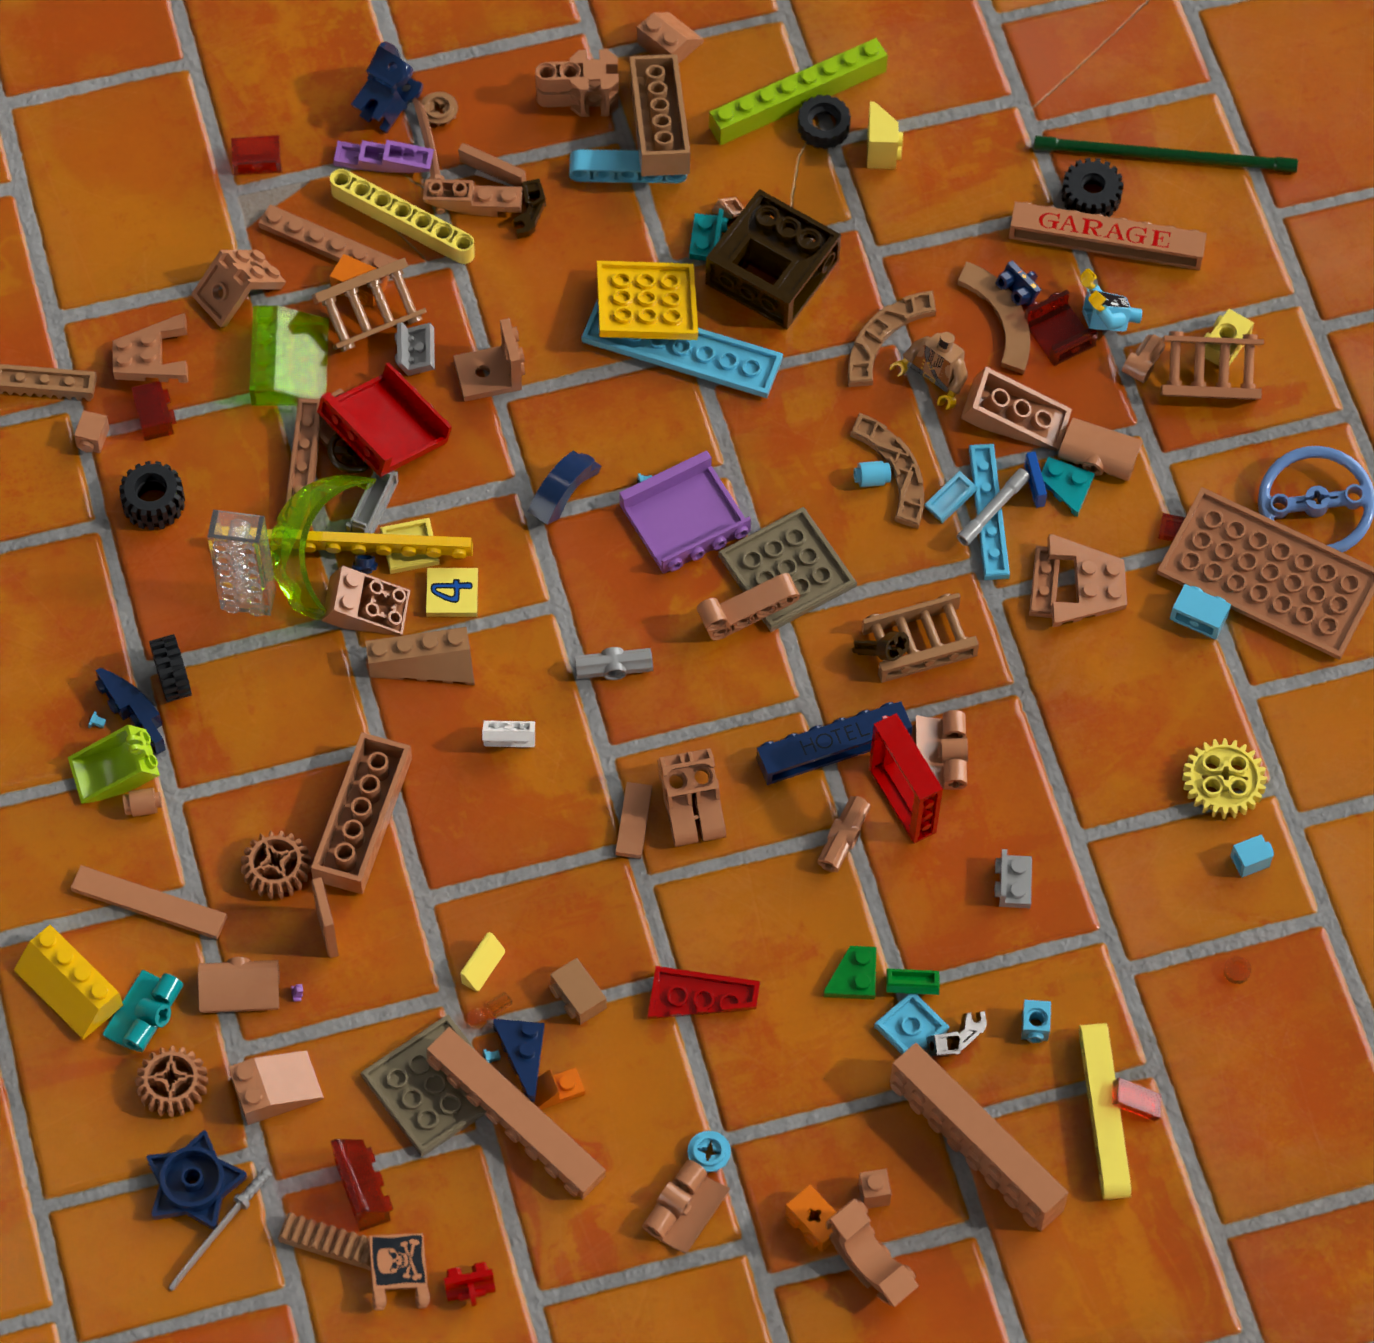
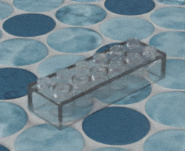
[207,510,276,616]

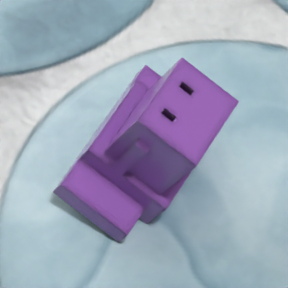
[291,984,303,1002]

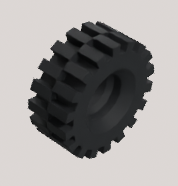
[1061,158,1124,217]
[149,634,192,703]

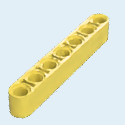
[330,169,475,264]
[1079,1023,1131,1200]

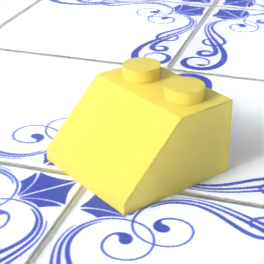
[867,101,903,169]

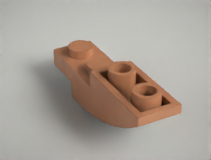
[423,179,523,217]

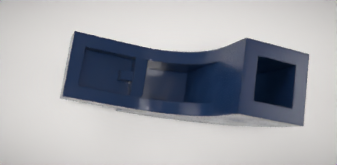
[527,451,601,525]

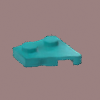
[1041,457,1095,517]

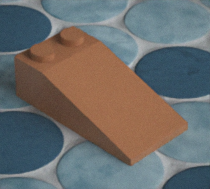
[960,367,1072,451]

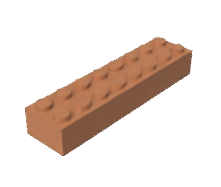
[890,1043,1069,1232]

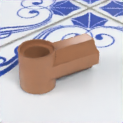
[1122,334,1166,383]

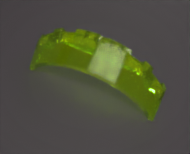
[270,475,376,620]

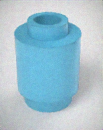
[853,461,891,487]

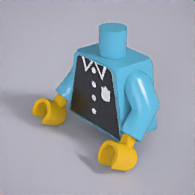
[1080,268,1142,332]

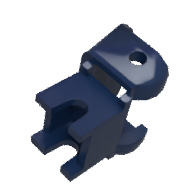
[352,41,423,133]

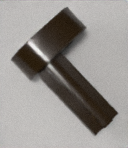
[852,631,909,661]

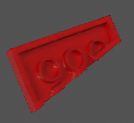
[648,966,760,1019]

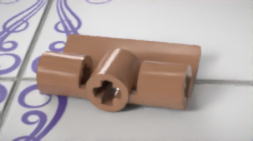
[1058,418,1143,481]
[916,710,968,790]
[198,957,280,1013]
[642,1160,730,1253]

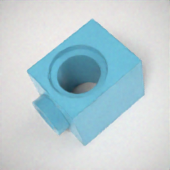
[1021,1000,1051,1043]

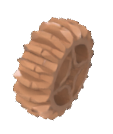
[241,830,311,899]
[135,1045,209,1118]

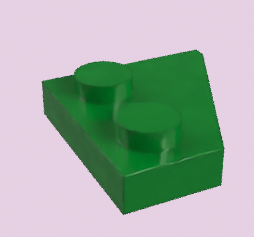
[824,946,877,1000]

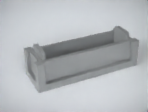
[345,470,399,534]

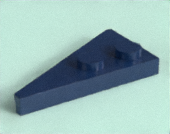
[493,1019,545,1102]

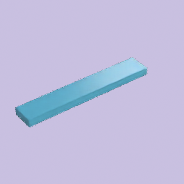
[969,444,1010,580]

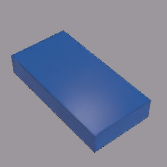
[1024,451,1047,508]

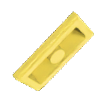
[460,932,505,992]

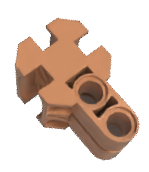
[535,49,619,117]
[657,748,726,847]

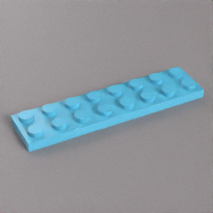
[581,299,783,398]

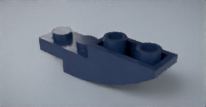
[95,668,166,755]

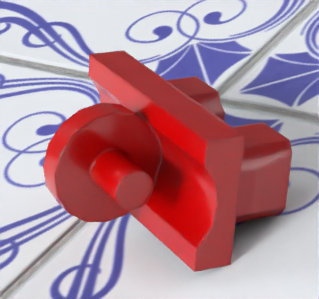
[444,1262,496,1307]

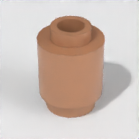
[123,788,162,817]

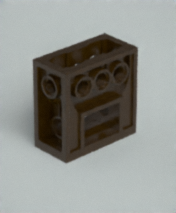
[705,189,841,329]

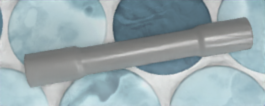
[957,468,1030,546]

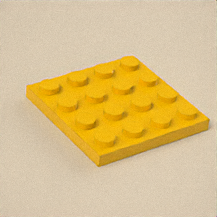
[596,261,698,340]

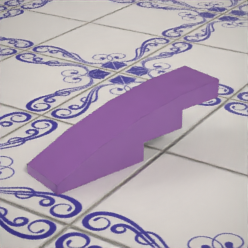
[333,140,434,173]

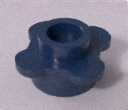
[352,555,378,574]

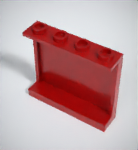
[317,362,452,477]

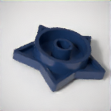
[146,1130,247,1230]

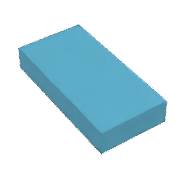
[924,471,978,523]

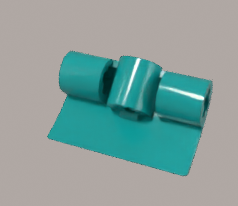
[103,970,184,1052]

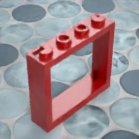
[869,713,943,844]

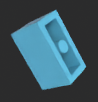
[1170,584,1231,640]

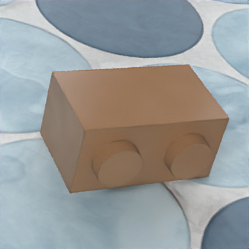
[549,958,607,1025]

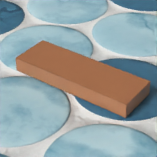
[458,143,526,187]
[1029,546,1060,618]
[616,782,652,859]

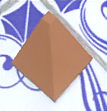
[712,197,744,219]

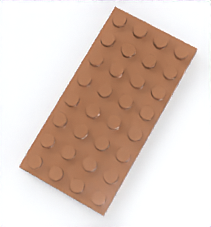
[1157,487,1374,660]

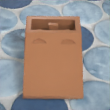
[322,566,410,636]

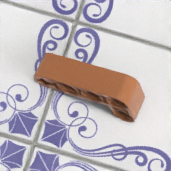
[697,573,800,640]

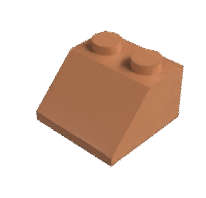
[637,12,704,64]

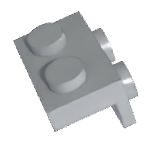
[395,322,435,376]

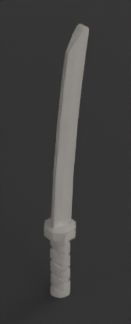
[169,1168,272,1291]

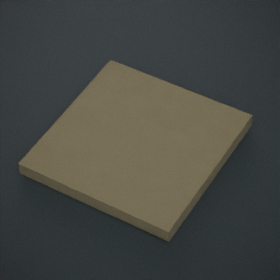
[718,507,857,632]
[360,1015,486,1157]

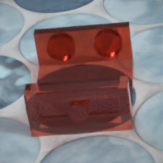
[1024,290,1098,366]

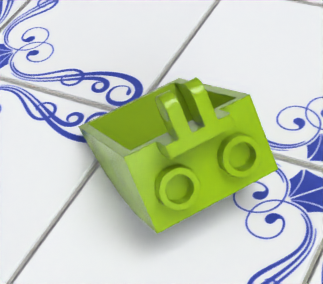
[68,725,160,804]

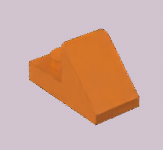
[532,1067,585,1110]

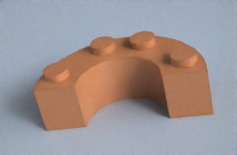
[826,1199,919,1307]

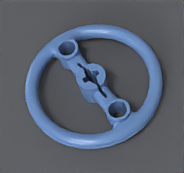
[1258,446,1374,552]

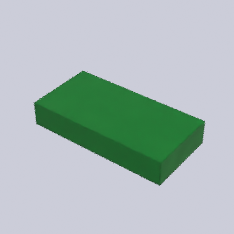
[886,969,940,995]

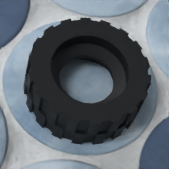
[798,95,851,149]

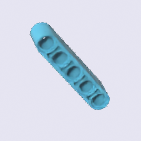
[569,150,687,183]

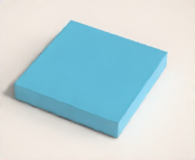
[874,994,950,1054]

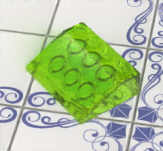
[249,306,329,406]

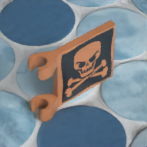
[368,1233,430,1310]

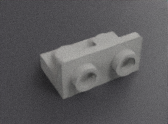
[994,849,1032,908]

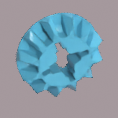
[688,1131,731,1172]

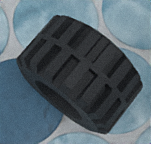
[119,461,185,530]

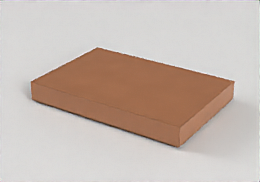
[311,877,339,958]

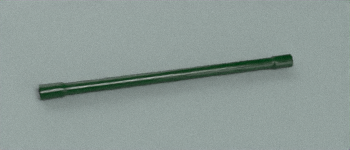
[1034,135,1298,173]

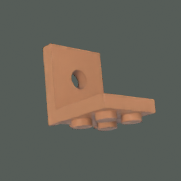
[191,249,286,327]
[453,318,525,402]

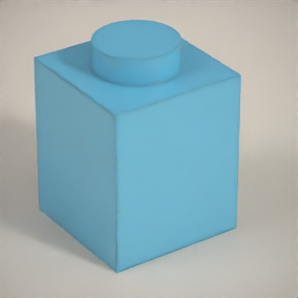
[1230,834,1274,878]

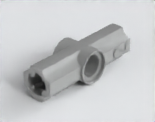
[575,647,653,680]

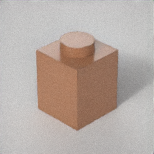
[74,410,110,453]
[858,1169,891,1209]

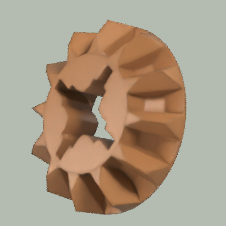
[421,92,458,126]

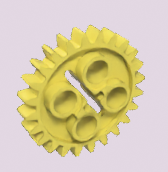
[1182,738,1267,819]

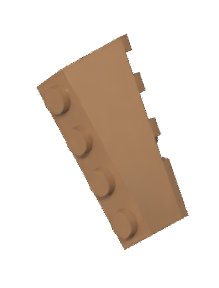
[365,627,475,685]

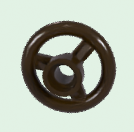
[327,433,370,474]

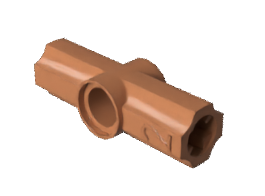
[818,796,871,872]

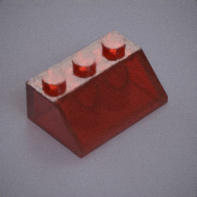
[331,1139,393,1232]

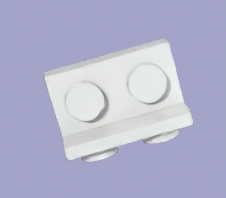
[482,721,535,747]

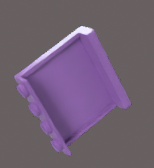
[619,450,751,574]

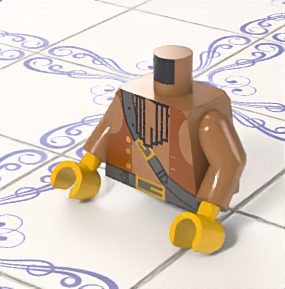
[890,332,968,410]

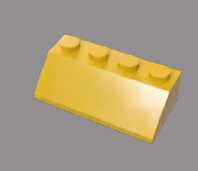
[14,925,124,1040]

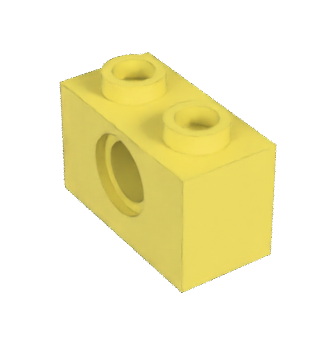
[1204,309,1254,366]

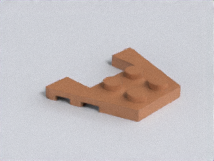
[113,313,188,383]
[1047,534,1127,627]

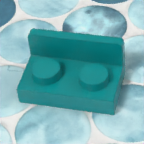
[689,209,728,261]

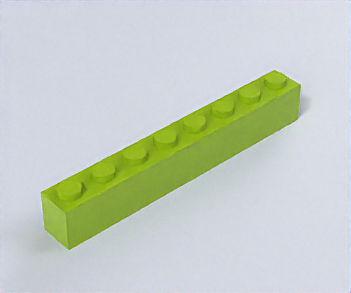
[709,38,888,145]

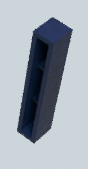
[756,701,912,785]

